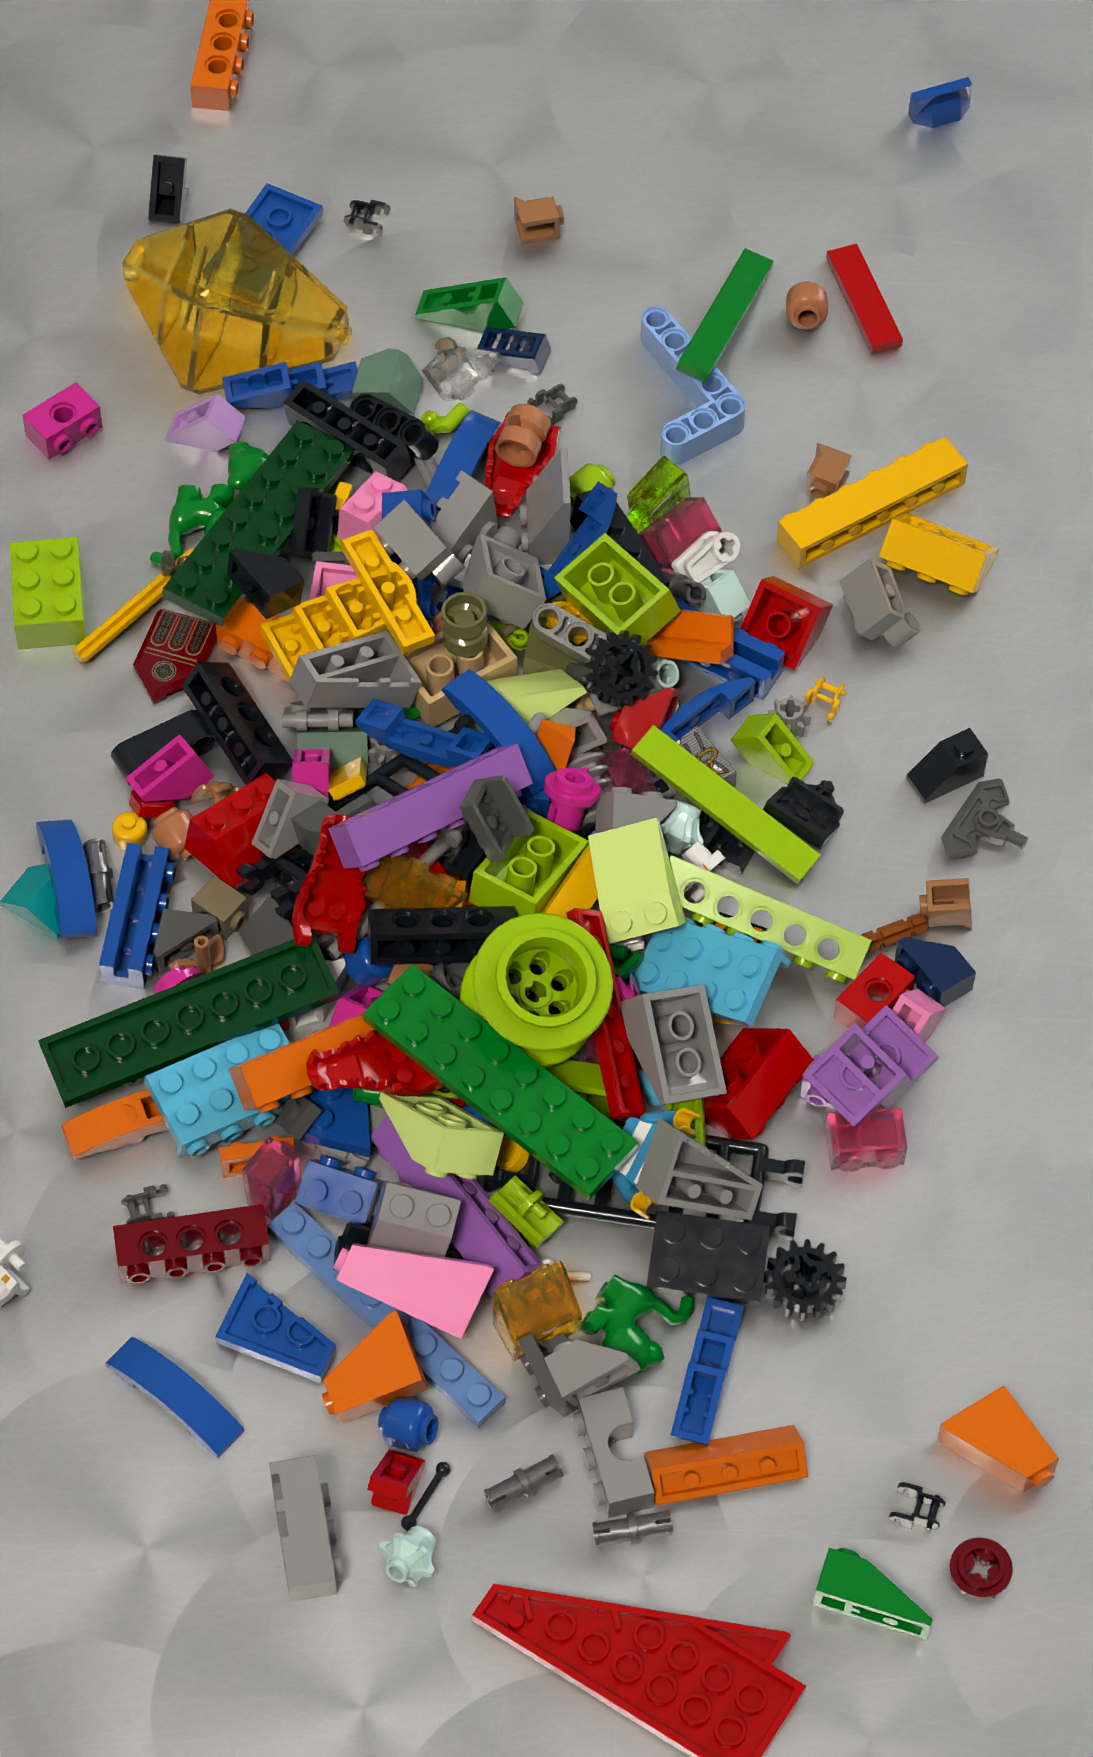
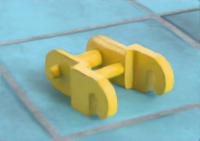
[803,676,846,723]

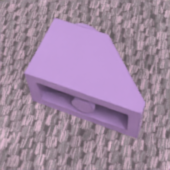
[165,394,246,452]

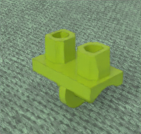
[489,1175,564,1248]

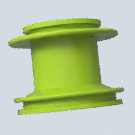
[460,913,613,1068]

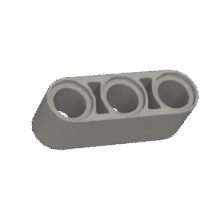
[533,603,622,675]

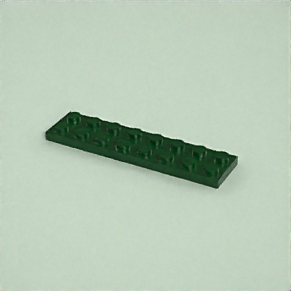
[162,420,355,627]
[38,932,341,1108]

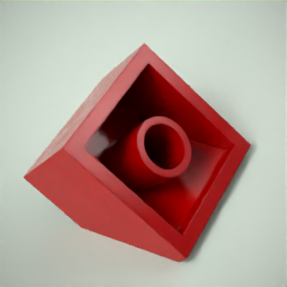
[741,576,833,670]

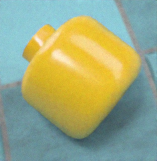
[112,812,148,850]

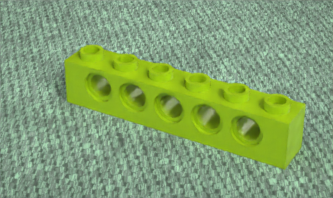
[669,855,872,984]

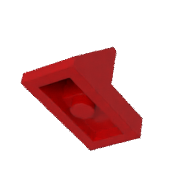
[367,1449,426,1515]

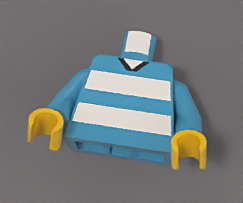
[612,1108,701,1220]

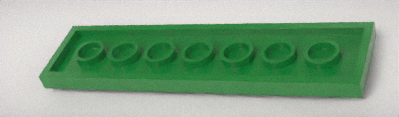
[362,964,639,1201]

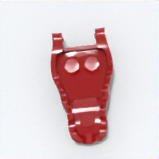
[485,412,562,518]
[292,814,367,954]
[306,1030,444,1097]

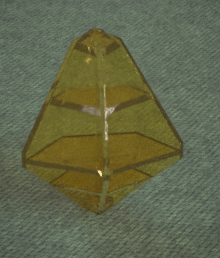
[122,209,352,394]

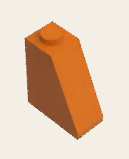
[322,1310,429,1424]
[937,1386,1059,1493]

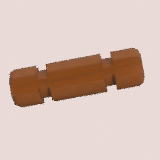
[861,913,928,954]

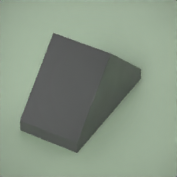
[153,909,219,975]

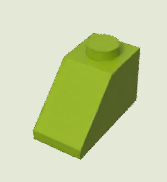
[730,712,815,785]

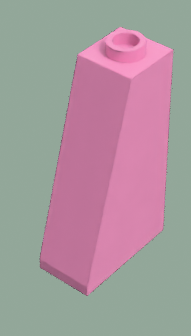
[333,1243,494,1339]

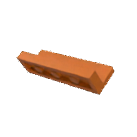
[608,609,734,664]
[644,1425,808,1506]

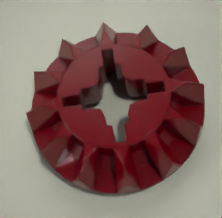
[949,1538,1013,1600]

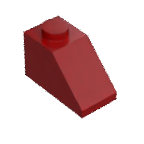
[610,688,682,749]

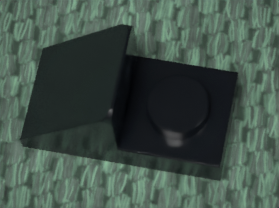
[148,154,189,223]

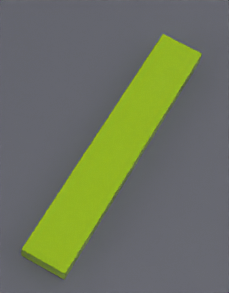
[631,725,821,884]

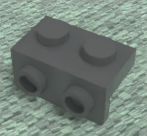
[459,775,534,863]
[518,1333,578,1417]

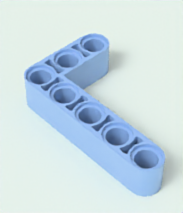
[641,306,746,465]

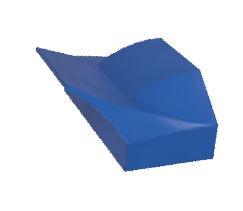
[908,77,972,128]

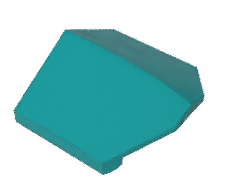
[0,863,60,939]

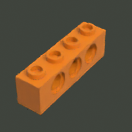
[190,0,254,111]

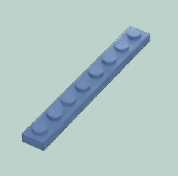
[267,1202,506,1428]

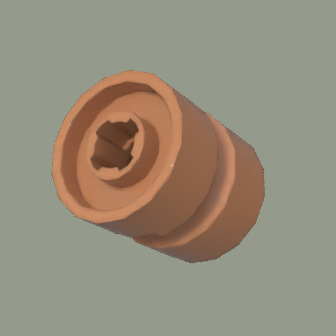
[495,404,551,468]

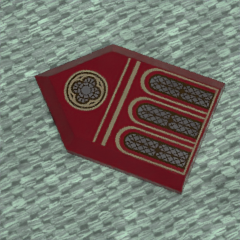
[133,609,217,704]

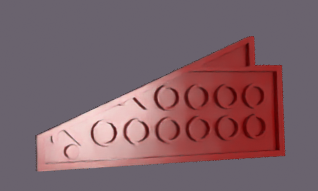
[472,1584,806,1757]

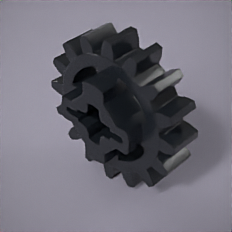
[581,630,658,707]
[763,1239,847,1321]

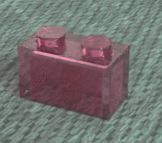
[638,497,722,571]
[825,1108,907,1172]
[242,1136,302,1220]

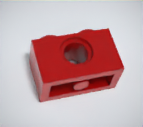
[833,952,915,1029]

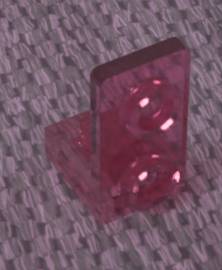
[601,747,656,795]

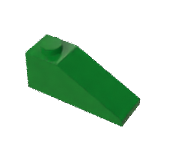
[415,277,524,331]
[813,1548,933,1640]

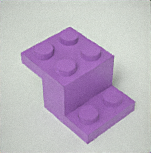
[802,1005,939,1129]

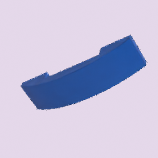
[425,410,502,510]
[539,481,617,600]
[441,669,556,798]
[649,677,756,779]
[355,698,493,767]
[36,819,97,939]
[105,1337,244,1459]

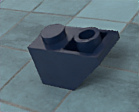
[895,937,976,1007]

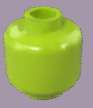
[569,463,616,508]

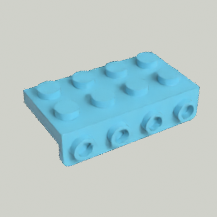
[634,917,791,1028]
[144,1023,314,1158]

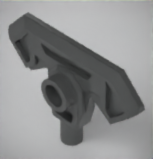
[941,778,1028,858]

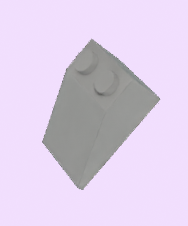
[519,448,571,565]
[620,985,727,1105]

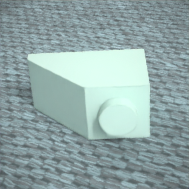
[687,570,751,622]

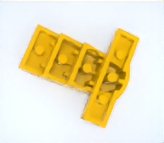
[260,529,435,685]

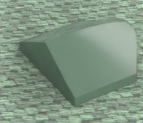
[351,348,423,415]

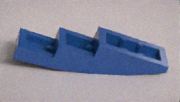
[222,361,358,408]
[670,1297,744,1446]

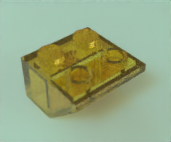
[362,855,467,909]
[493,1261,582,1362]

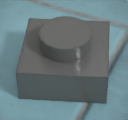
[274,1097,322,1140]

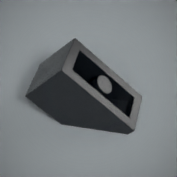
[227,548,304,619]
[906,728,988,804]

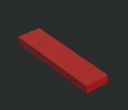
[826,243,903,354]

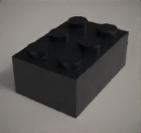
[646,1210,770,1307]

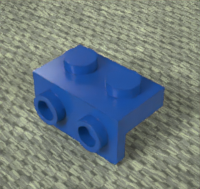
[295,1154,383,1224]

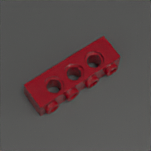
[113,1204,271,1284]

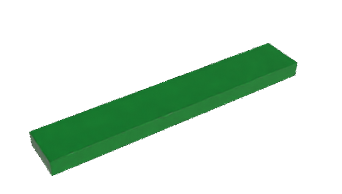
[676,248,774,383]

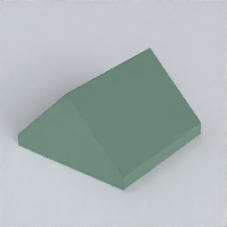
[297,722,369,776]

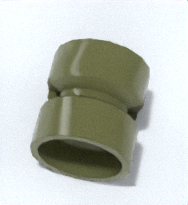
[441,592,488,658]

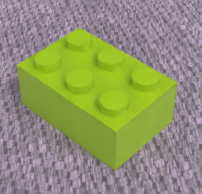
[554,533,681,646]
[9,536,87,650]
[468,810,589,917]

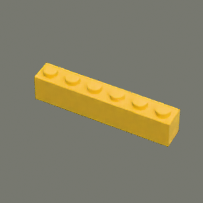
[777,437,968,569]

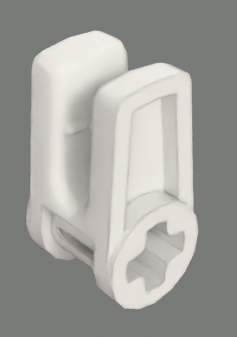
[671,531,740,583]

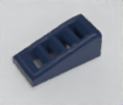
[475,327,551,373]

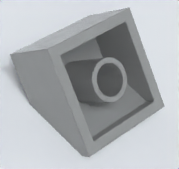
[462,533,546,629]
[367,1180,461,1257]

